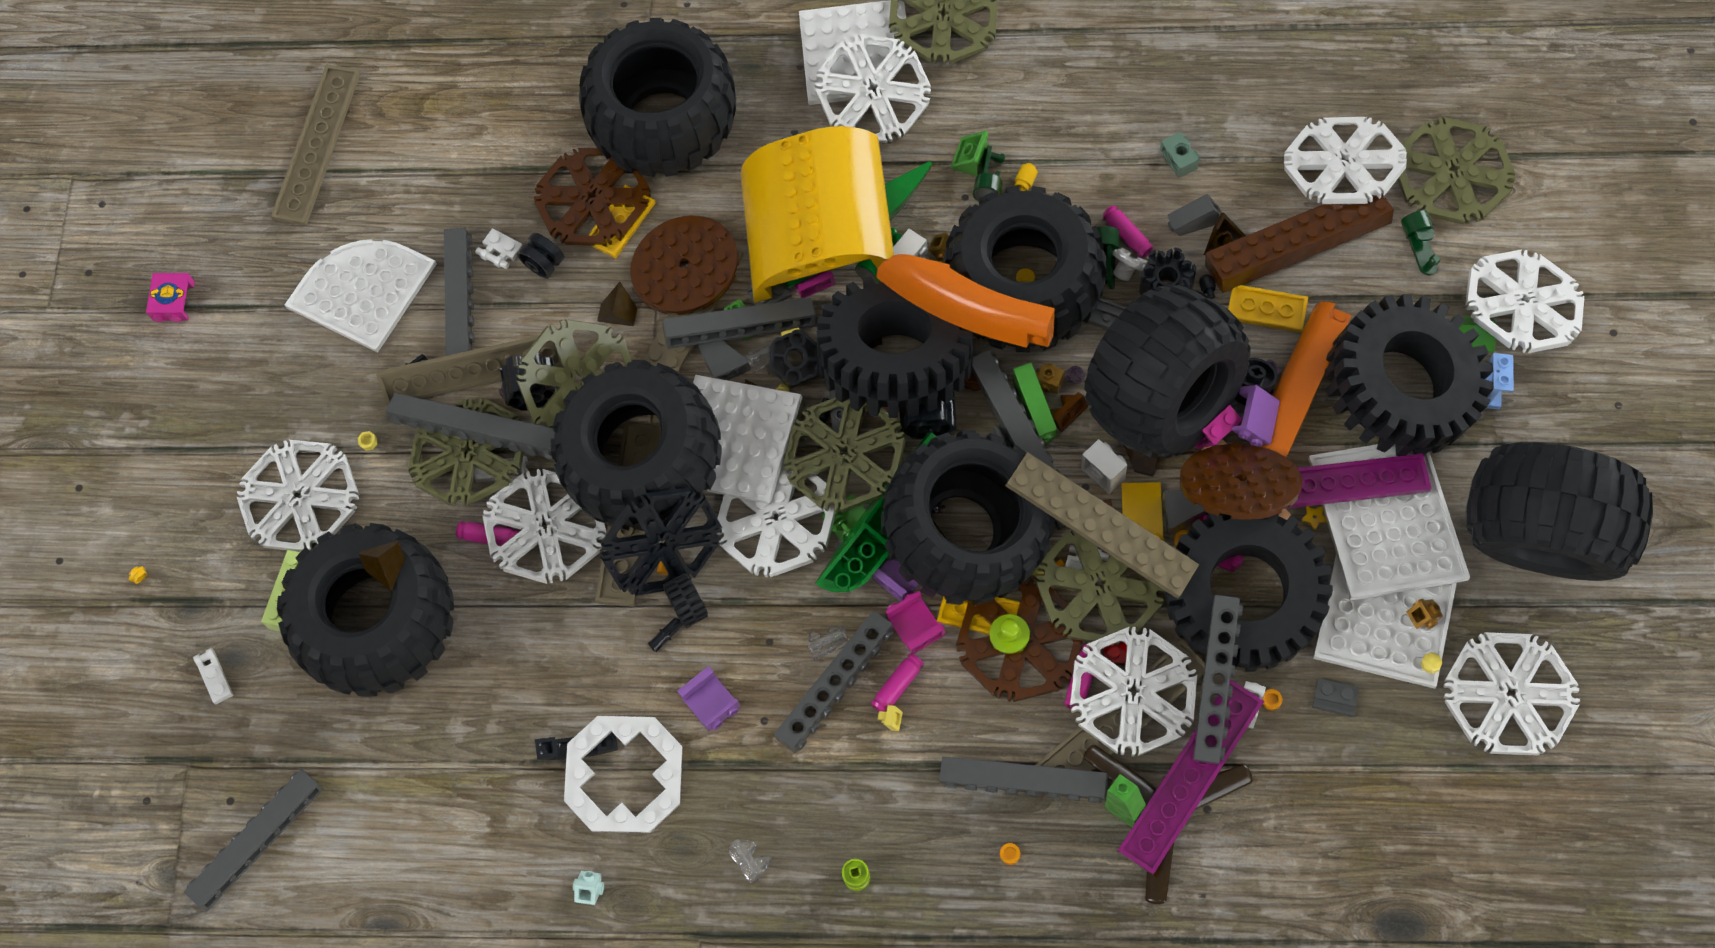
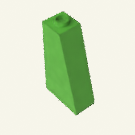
[1013,362,1057,443]
[1105,774,1146,827]

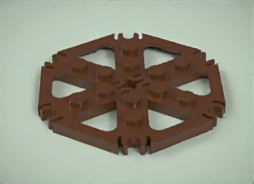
[534,148,651,246]
[956,578,1084,702]

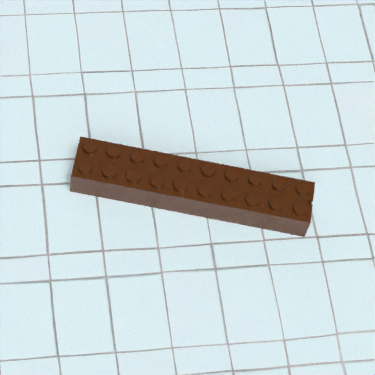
[1205,190,1394,293]

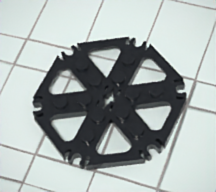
[600,487,722,596]

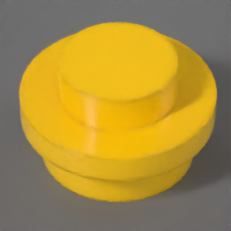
[1016,268,1035,282]
[129,566,147,584]

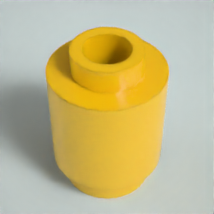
[1014,163,1038,191]

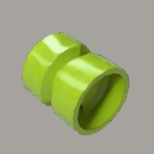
[842,859,870,891]

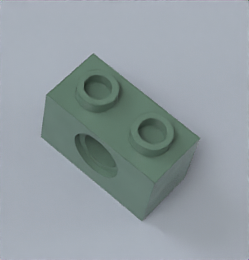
[1160,132,1200,178]

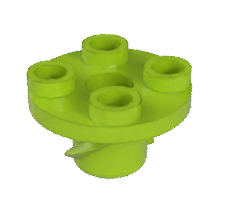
[989,614,1030,654]

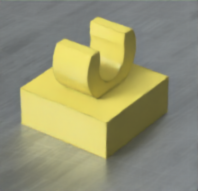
[877,705,903,731]

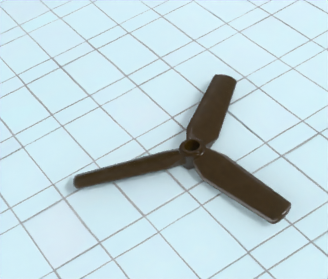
[1084,745,1252,904]

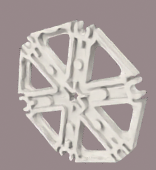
[815,34,931,143]
[1284,117,1407,204]
[1465,250,1584,353]
[237,439,359,552]
[716,459,836,577]
[482,469,606,584]
[1070,627,1197,757]
[1443,632,1580,755]

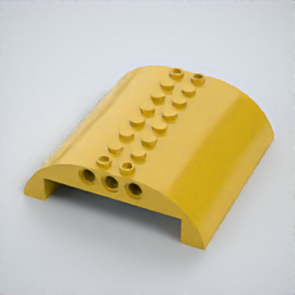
[741,126,894,303]

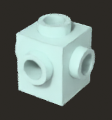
[573,871,604,905]

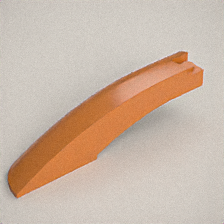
[876,254,1055,348]
[1261,302,1352,458]

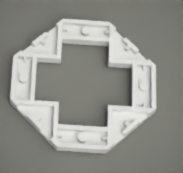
[564,716,683,833]

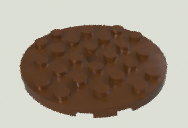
[630,215,739,315]
[1180,442,1302,520]

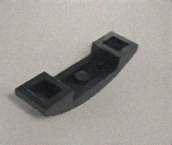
[534,732,618,760]

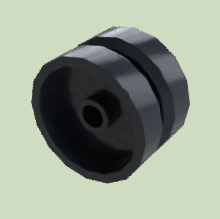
[517,233,565,279]
[1235,358,1278,406]

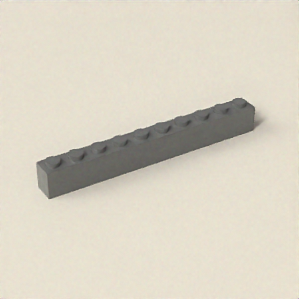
[971,350,1066,530]
[385,393,555,460]

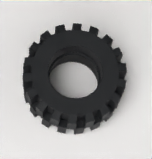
[663,573,708,628]

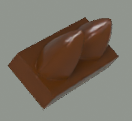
[1050,392,1088,432]

